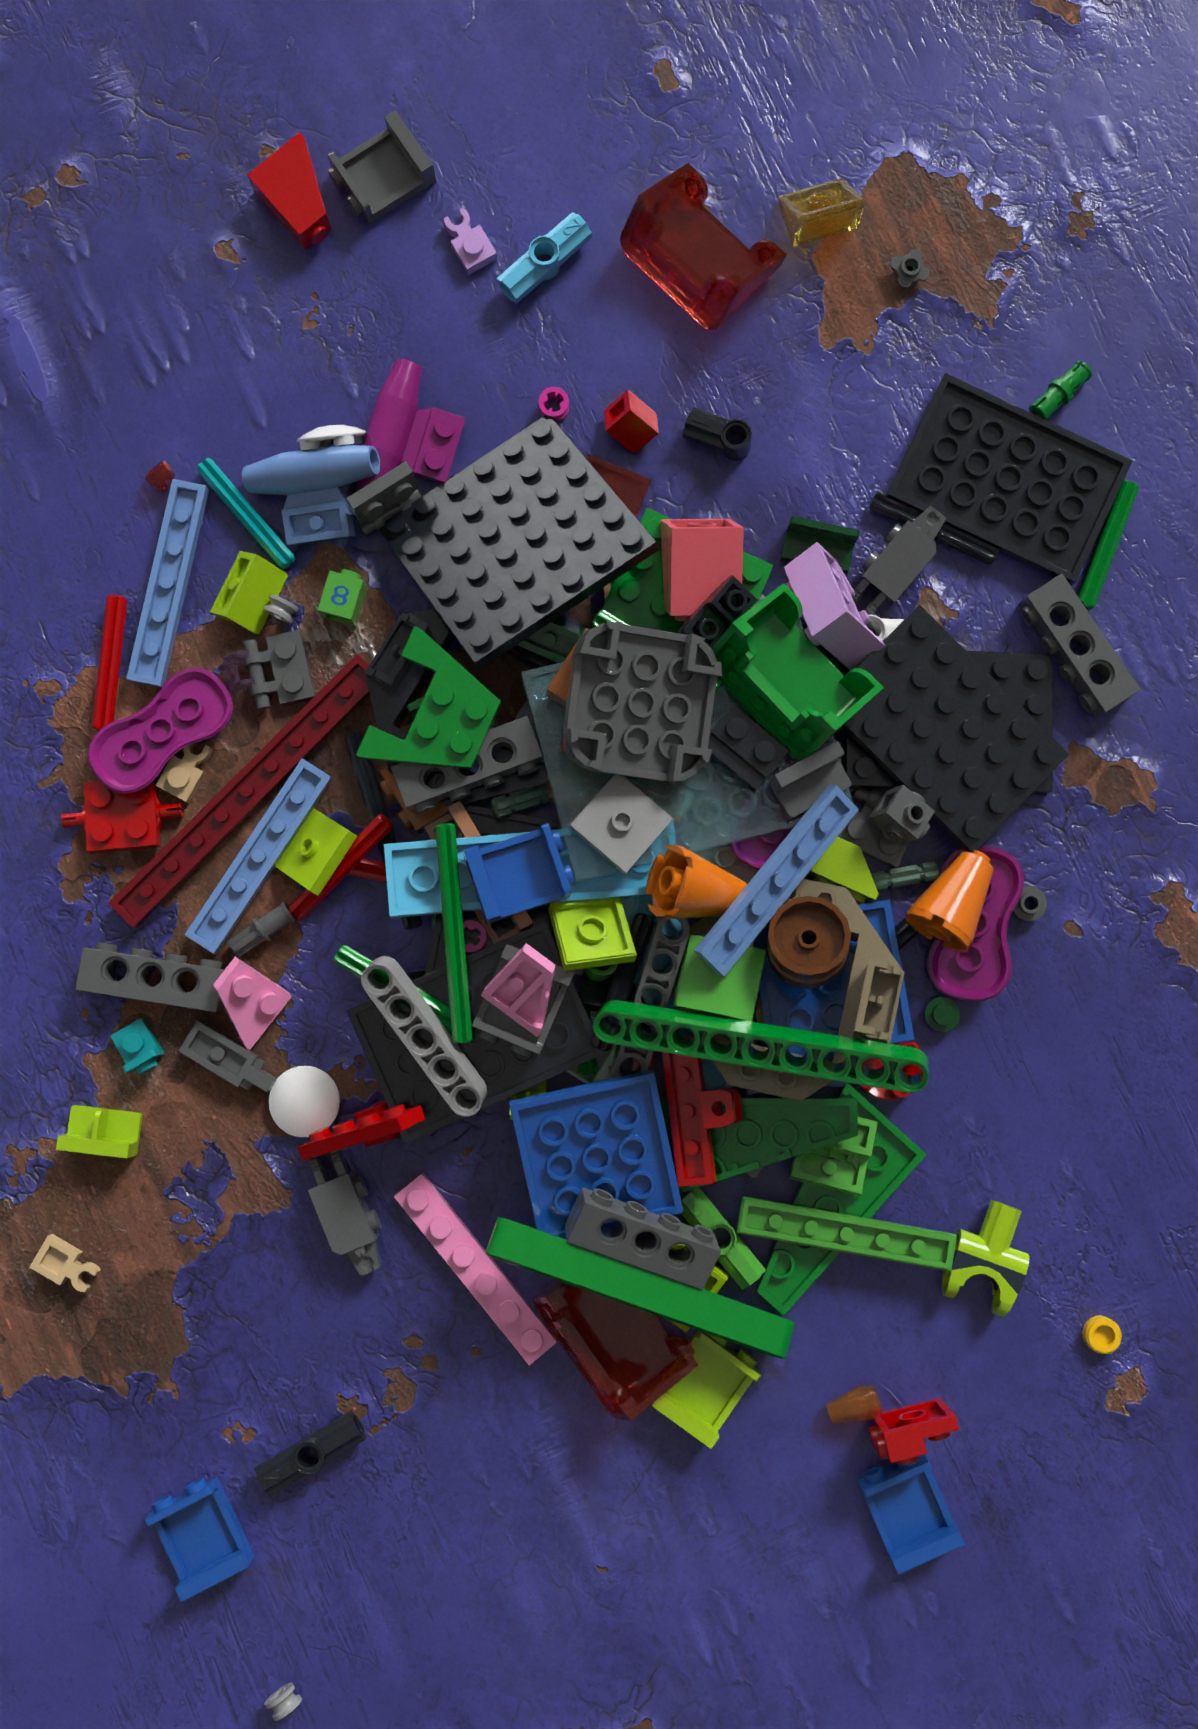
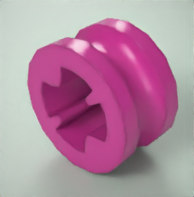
[538,387,569,423]
[463,920,487,954]

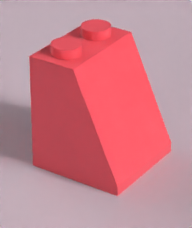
[660,519,744,622]

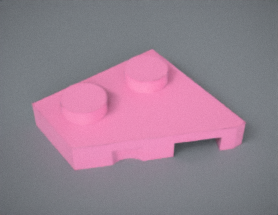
[481,943,556,1037]
[213,957,292,1050]

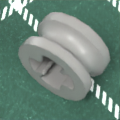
[263,594,299,624]
[264,1682,302,1721]

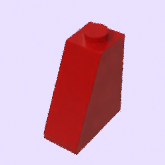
[247,132,331,250]

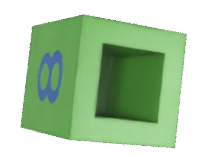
[318,569,368,627]

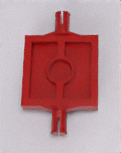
[61,778,184,854]

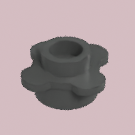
[890,249,930,288]

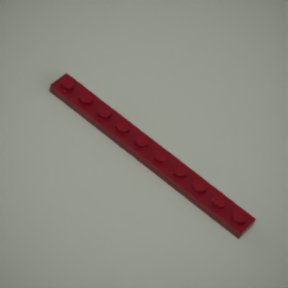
[108,654,370,928]

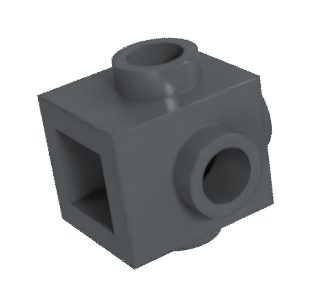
[868,785,935,844]

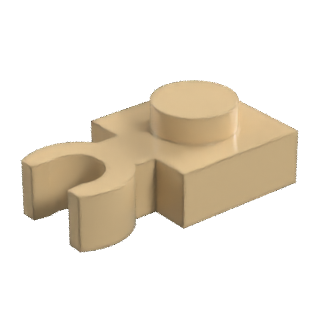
[155,743,213,803]
[29,1234,101,1292]

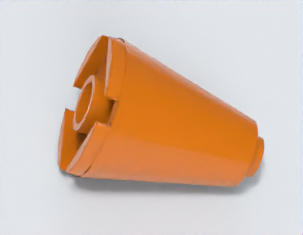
[646,845,747,918]
[905,850,994,953]

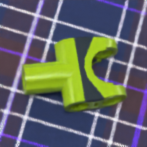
[941,1200,1030,1317]

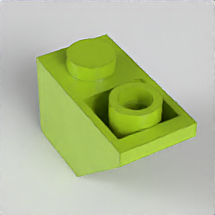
[807,837,879,904]

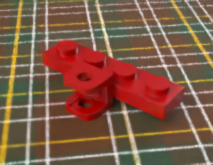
[662,1037,744,1187]
[297,1101,426,1160]

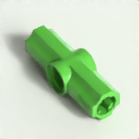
[680,1187,766,1290]

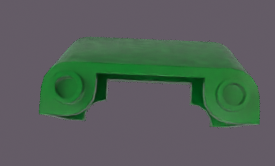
[712,583,884,760]

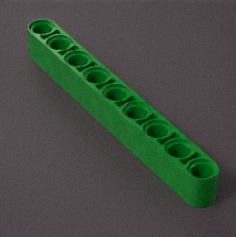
[593,1000,929,1093]
[485,1217,796,1359]

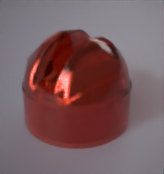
[144,459,175,491]

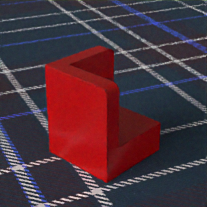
[604,390,659,453]

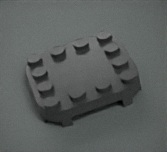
[563,621,722,782]

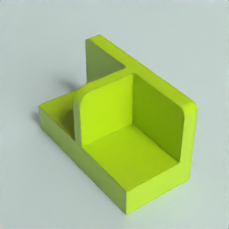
[56,1105,143,1158]

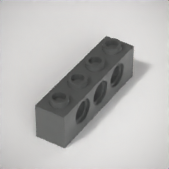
[1019,574,1141,718]
[391,716,543,814]
[75,942,225,1012]
[565,1187,721,1290]

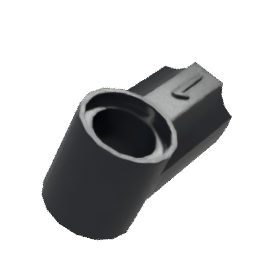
[682,407,752,461]

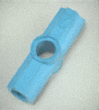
[496,212,592,304]

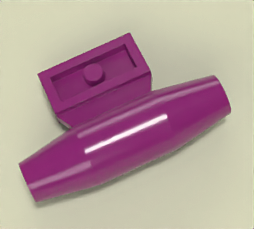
[356,359,466,491]

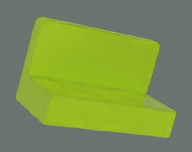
[210,551,288,634]

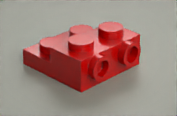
[868,1398,959,1465]

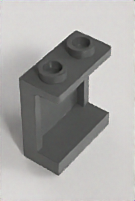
[327,110,436,224]
[472,944,574,1058]

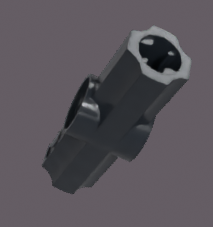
[255,1410,366,1496]

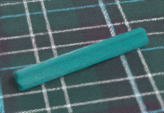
[196,458,296,570]

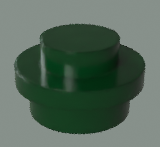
[924,997,960,1032]

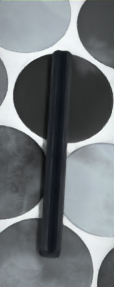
[345,732,423,930]

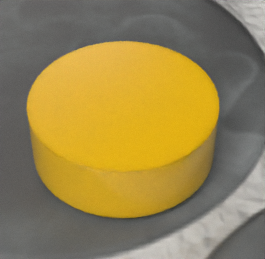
[1082,1315,1122,1354]

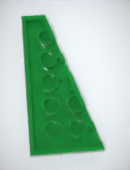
[756,1083,927,1316]
[659,1097,858,1194]

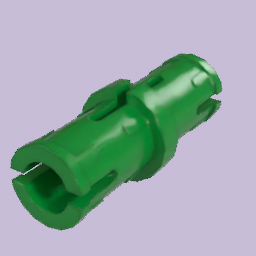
[1029,360,1093,420]

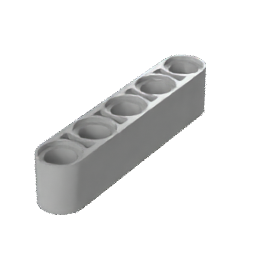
[361,956,487,1116]

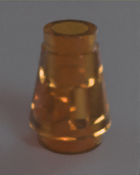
[826,1383,883,1424]

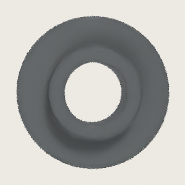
[1012,886,1047,921]

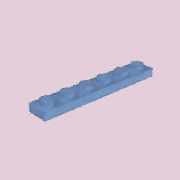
[126,479,209,688]
[185,758,333,954]
[694,785,859,977]

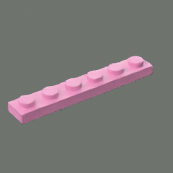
[394,1173,557,1366]

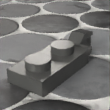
[179,1020,277,1092]

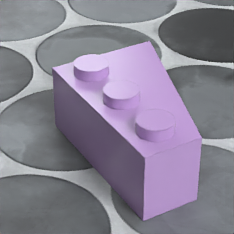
[784,542,885,670]

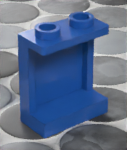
[464,823,576,925]
[857,1455,965,1575]
[144,1477,255,1602]

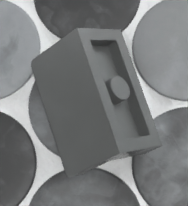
[768,741,852,819]

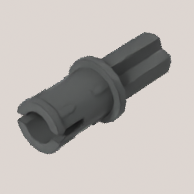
[228,902,297,957]

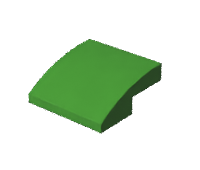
[674,934,766,1022]
[789,1117,878,1197]

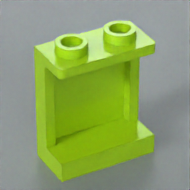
[650,1330,761,1449]

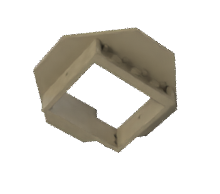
[673,879,905,1102]

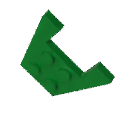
[356,626,501,769]

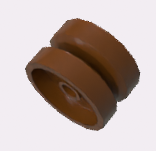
[766,896,851,989]

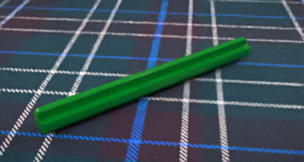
[435,823,473,1043]

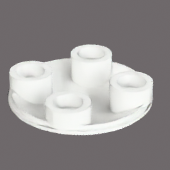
[297,425,366,450]
[269,1066,341,1137]

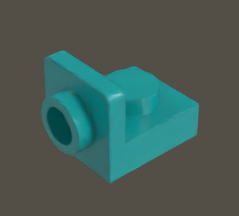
[110,1018,165,1075]

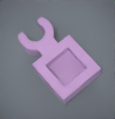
[444,208,497,275]

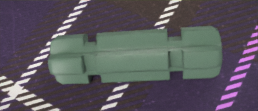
[491,782,551,818]
[871,861,939,891]

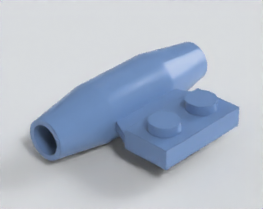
[242,445,380,545]

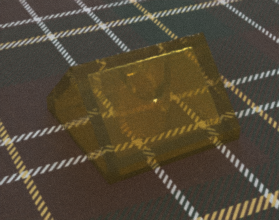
[778,178,865,247]

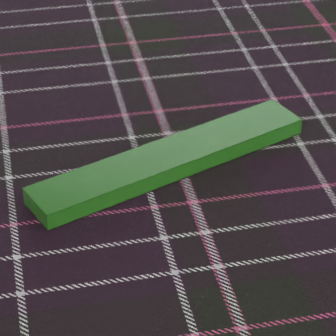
[736,1196,957,1271]

